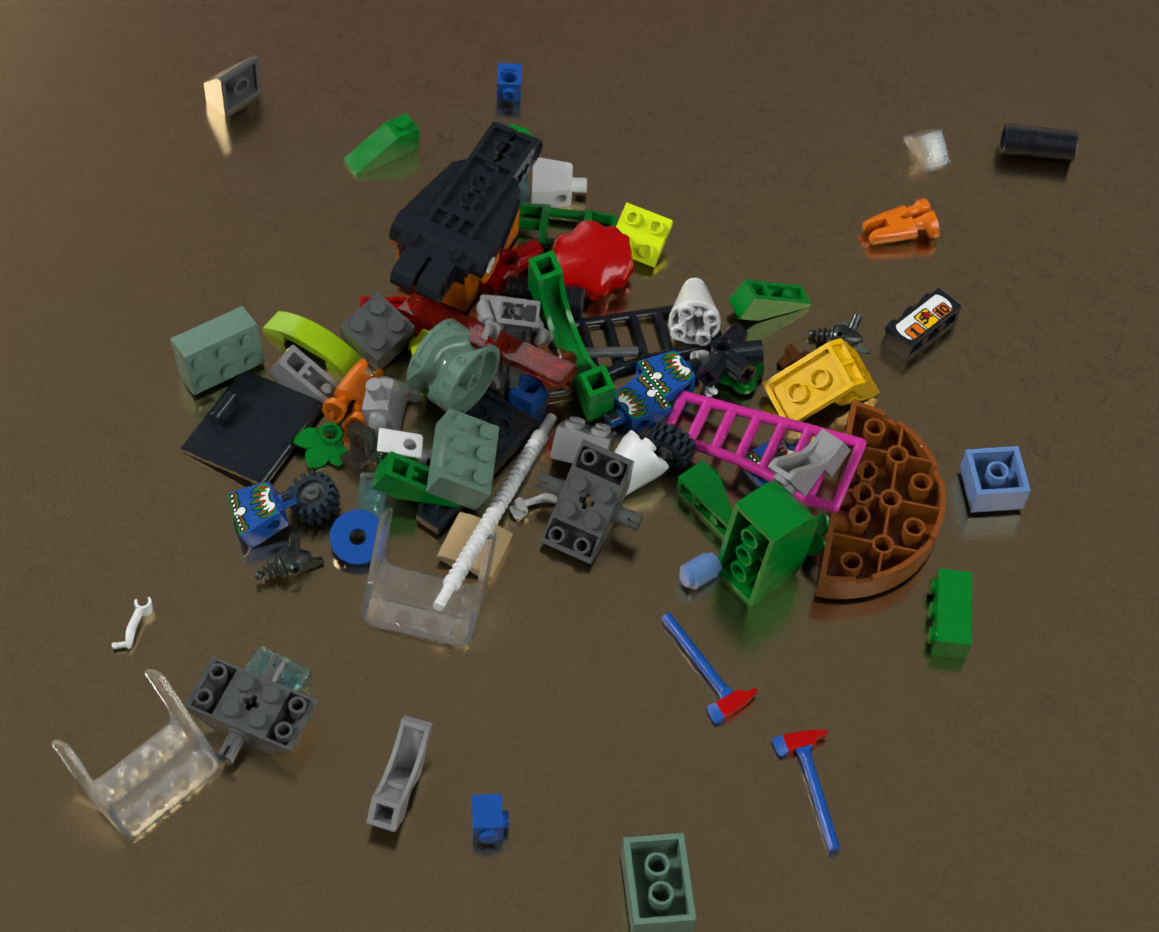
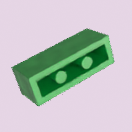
[928,568,972,659]

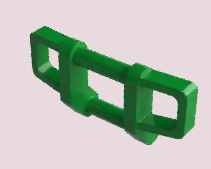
[518,204,617,250]

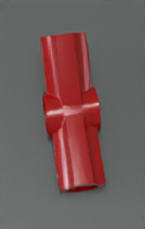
[479,239,544,296]

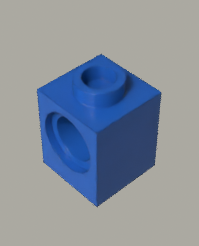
[497,63,522,102]
[509,371,548,418]

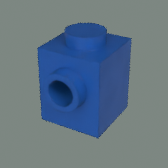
[471,794,509,844]

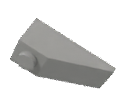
[267,345,339,404]

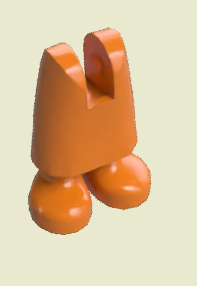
[862,198,940,246]
[322,358,384,434]

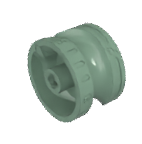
[406,319,500,413]

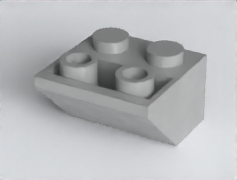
[550,416,617,464]

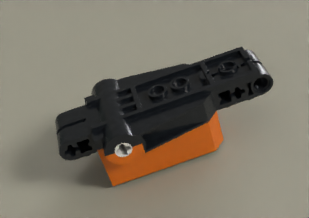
[389,122,543,312]

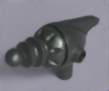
[808,313,870,354]
[254,534,324,580]

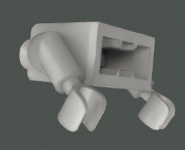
[476,295,553,346]
[362,376,427,441]

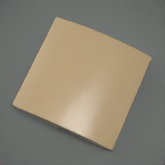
[436,512,513,582]

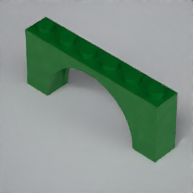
[528,250,615,422]

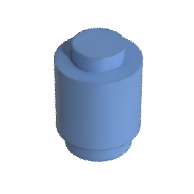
[679,552,722,590]

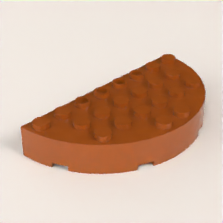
[815,400,946,599]

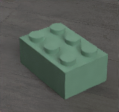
[170,306,265,395]
[426,408,499,510]
[620,833,696,932]

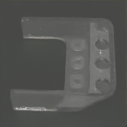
[362,508,498,646]
[51,668,219,837]

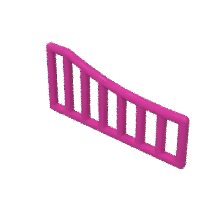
[665,390,867,513]

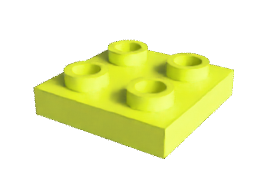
[616,202,674,268]

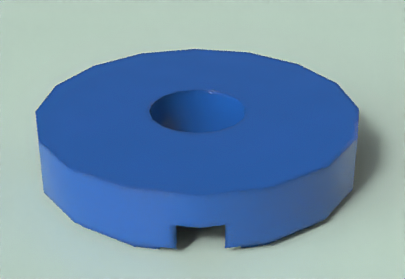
[330,510,386,566]

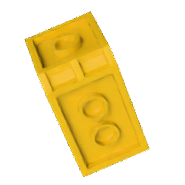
[762,338,880,422]

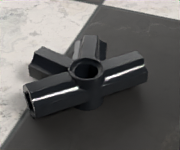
[697,322,764,388]

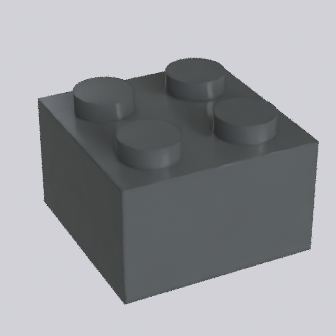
[340,292,416,370]

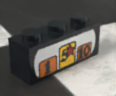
[883,288,961,362]

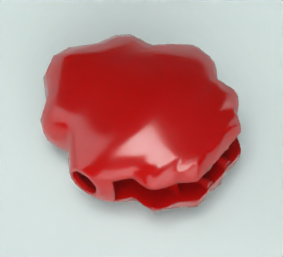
[550,221,634,300]

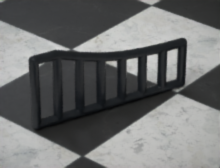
[531,305,722,399]

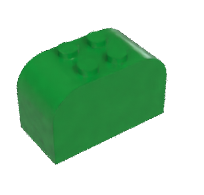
[718,480,818,607]

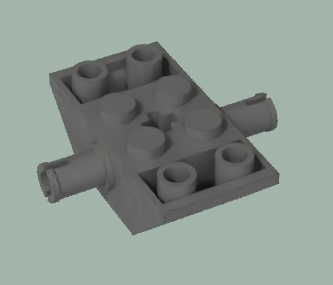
[536,439,644,564]
[184,654,319,765]

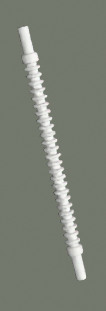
[432,413,557,611]

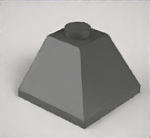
[204,55,262,116]

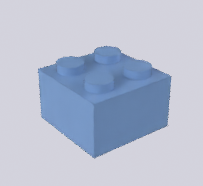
[959,446,1031,513]

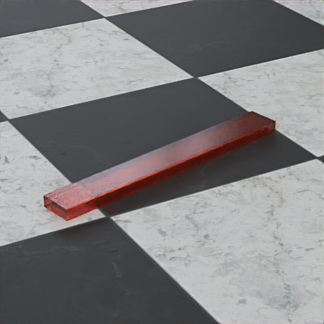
[398,292,578,388]

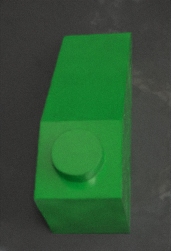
[343,113,419,178]
[729,279,812,321]
[372,451,460,508]
[676,460,732,539]

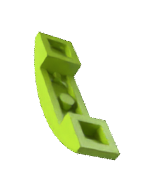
[262,311,362,377]

